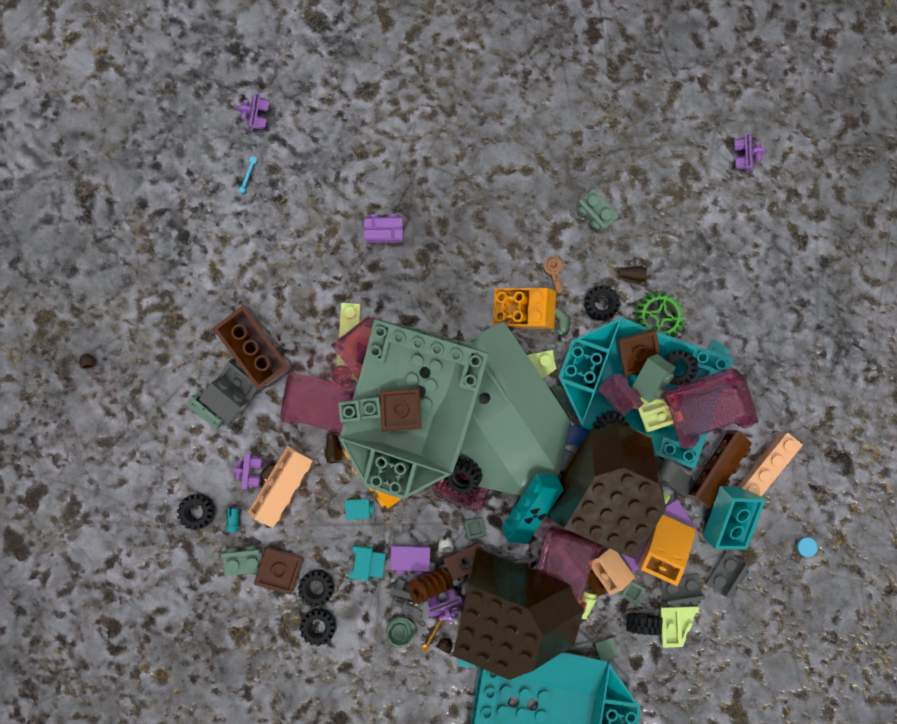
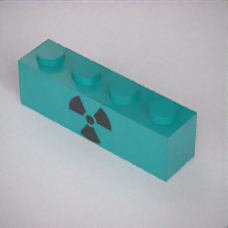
[501,473,564,544]

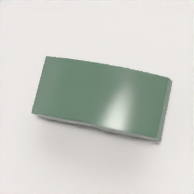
[338,397,381,423]

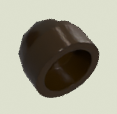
[79,354,96,369]
[436,638,453,654]

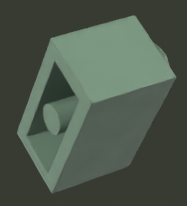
[631,354,676,403]

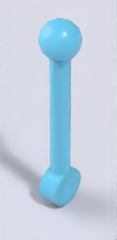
[238,156,257,193]

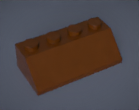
[212,305,294,390]
[688,430,752,508]

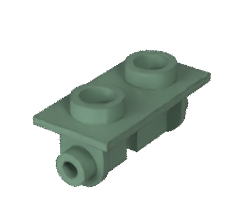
[549,383,577,420]
[187,391,224,430]

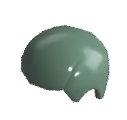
[386,617,415,647]

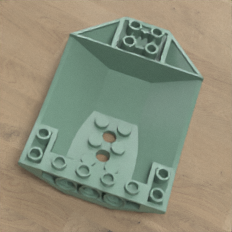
[338,319,489,499]
[416,321,571,496]

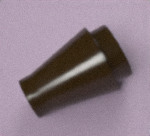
[619,265,647,284]
[324,435,344,464]

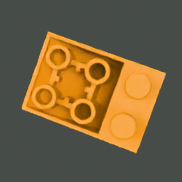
[493,288,556,329]
[637,515,696,586]

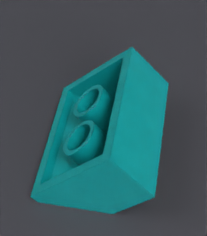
[703,486,766,550]

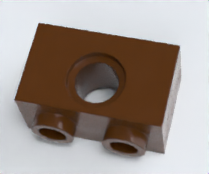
[443,541,482,582]

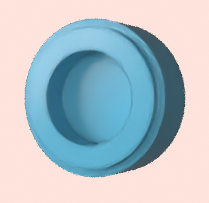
[796,537,818,557]

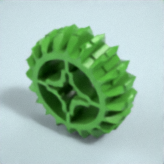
[633,291,686,337]

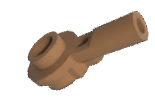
[543,256,563,294]

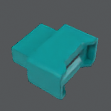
[349,544,386,581]

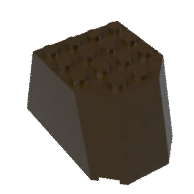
[546,421,666,559]
[453,548,584,680]

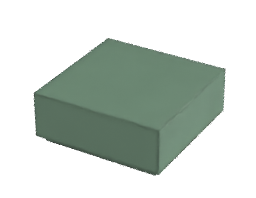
[464,517,486,540]
[619,580,646,605]
[594,636,619,661]

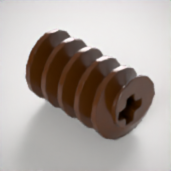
[408,567,453,604]

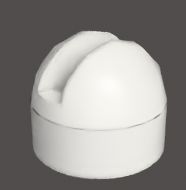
[438,537,454,553]

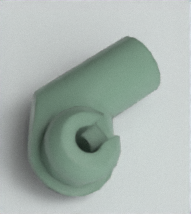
[555,307,570,336]

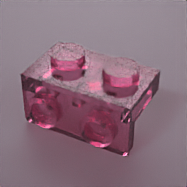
[597,374,644,416]

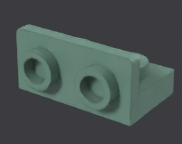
[576,189,619,233]
[220,545,263,576]

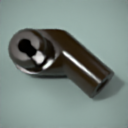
[260,463,276,487]

